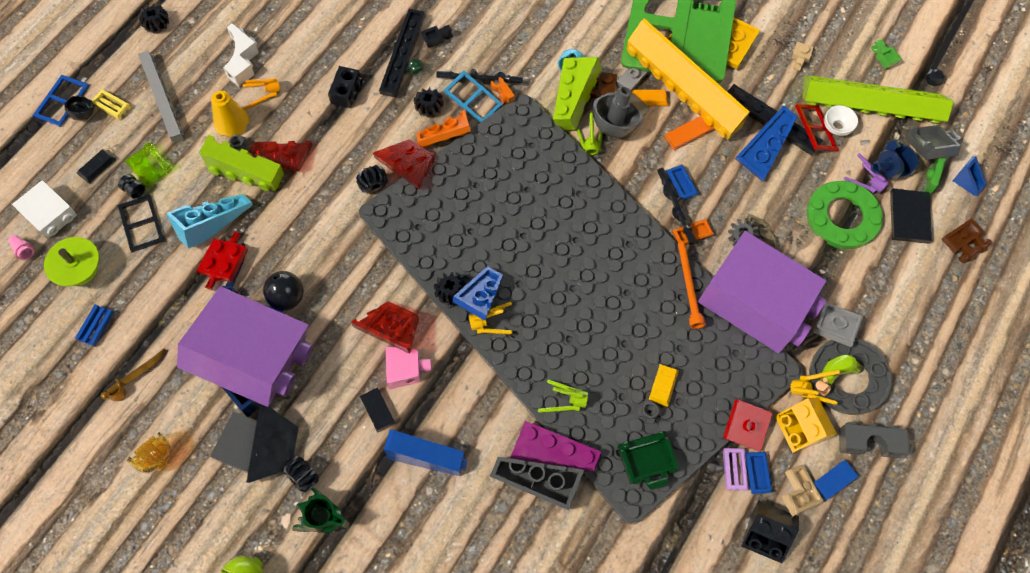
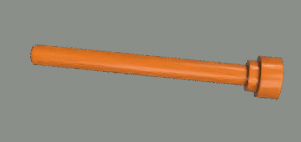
[678,242,706,329]

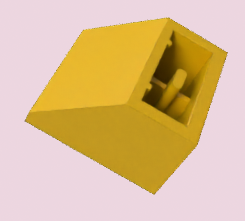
[775,397,837,453]

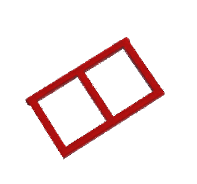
[795,104,839,152]

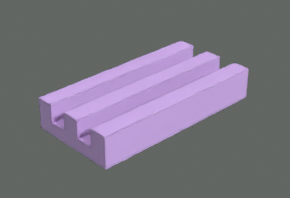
[723,448,748,491]

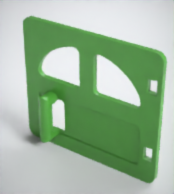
[621,0,736,83]

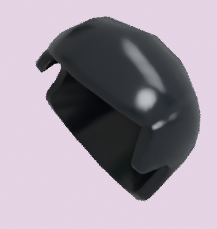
[64,95,94,121]

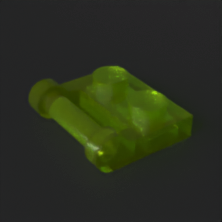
[124,142,173,188]

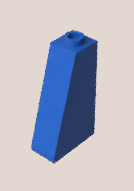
[384,429,468,476]

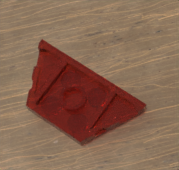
[373,139,435,189]
[351,301,419,354]

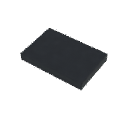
[890,188,932,244]

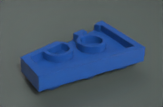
[453,266,503,321]

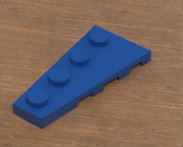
[735,105,798,182]

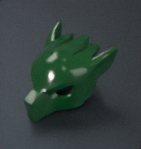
[292,487,350,533]

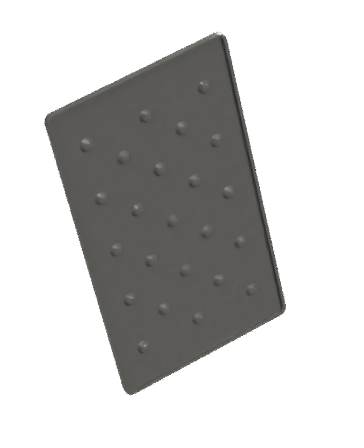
[359,94,802,525]

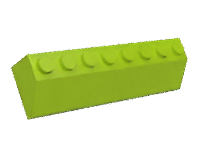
[802,74,954,123]

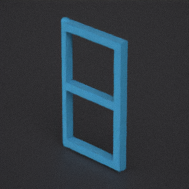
[443,70,503,123]

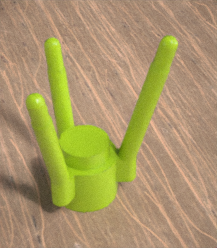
[576,112,603,156]
[538,380,588,413]

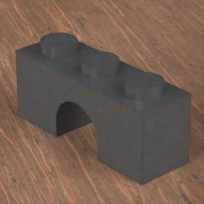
[839,422,909,458]

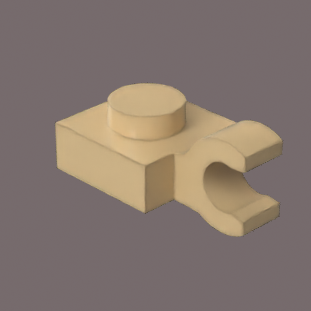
[791,42,813,71]

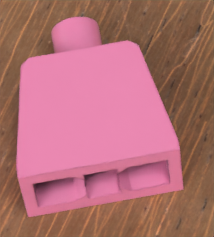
[386,347,432,389]

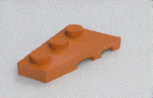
[416,109,471,148]

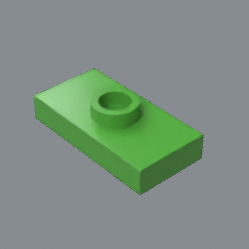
[924,157,946,195]

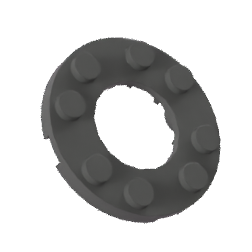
[809,338,892,415]

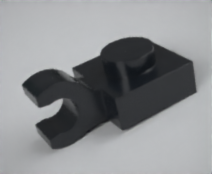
[421,25,453,48]

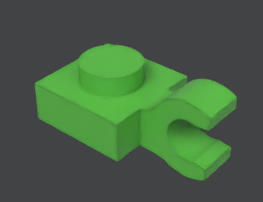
[871,39,901,69]

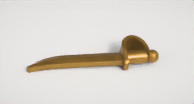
[101,348,166,401]

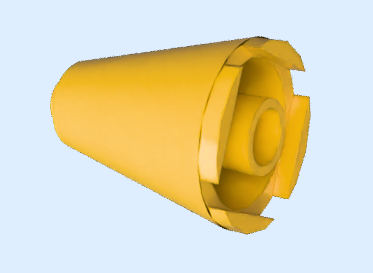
[211,91,250,138]

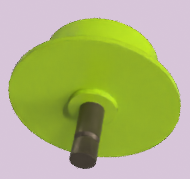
[44,237,99,286]

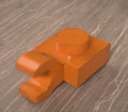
[491,77,515,104]

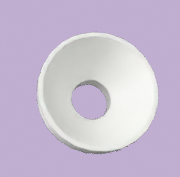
[824,105,858,136]

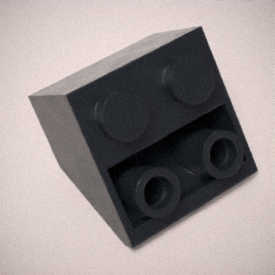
[741,500,799,563]

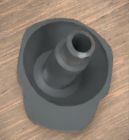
[593,87,649,138]

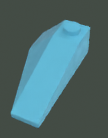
[166,194,253,249]

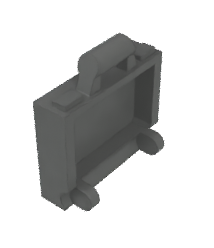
[905,125,963,160]
[210,411,256,473]

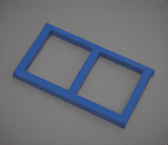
[33,75,89,127]

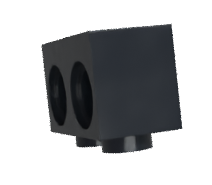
[328,66,363,108]

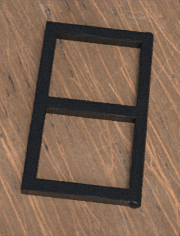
[118,194,164,253]

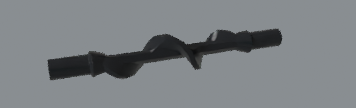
[436,69,523,84]
[657,168,697,245]

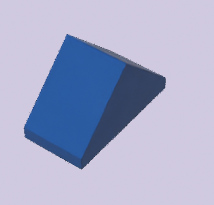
[952,156,987,196]

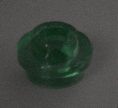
[406,59,423,75]

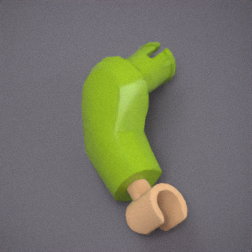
[816,355,862,396]

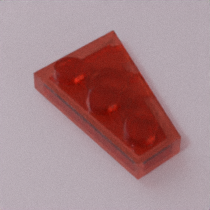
[249,140,312,172]

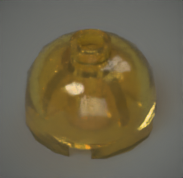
[127,432,171,473]

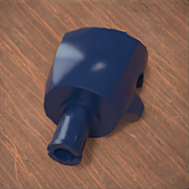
[871,140,920,179]

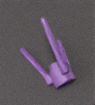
[844,153,889,193]

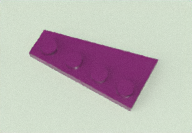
[510,421,602,472]

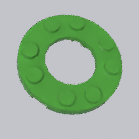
[806,181,883,249]

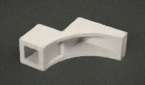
[223,24,259,87]

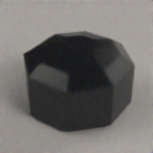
[925,68,945,86]

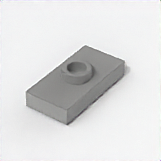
[616,68,649,91]

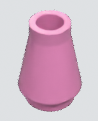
[8,235,34,260]

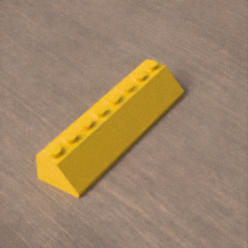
[627,18,749,140]

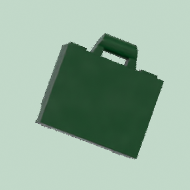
[617,431,679,490]

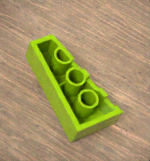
[553,57,603,130]
[199,135,284,192]

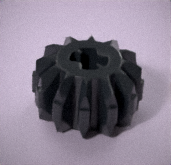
[138,4,170,34]
[413,87,444,118]
[356,165,389,194]
[433,272,466,306]
[284,456,319,493]

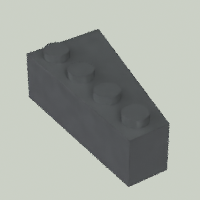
[490,457,584,510]

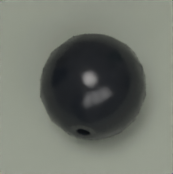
[263,271,304,311]

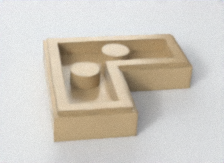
[782,464,824,517]

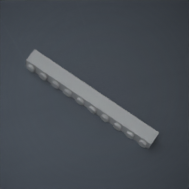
[138,51,184,144]

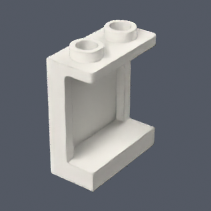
[12,180,77,239]

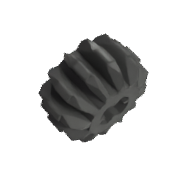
[728,218,760,247]

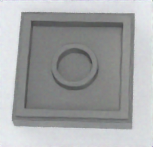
[813,303,863,347]

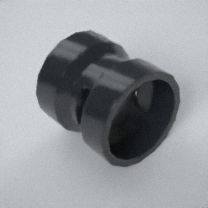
[118,174,146,199]

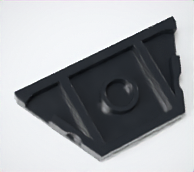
[246,403,299,483]

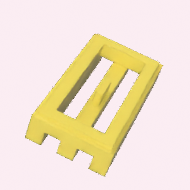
[91,89,131,120]

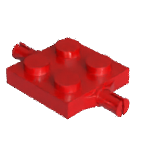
[197,231,248,290]

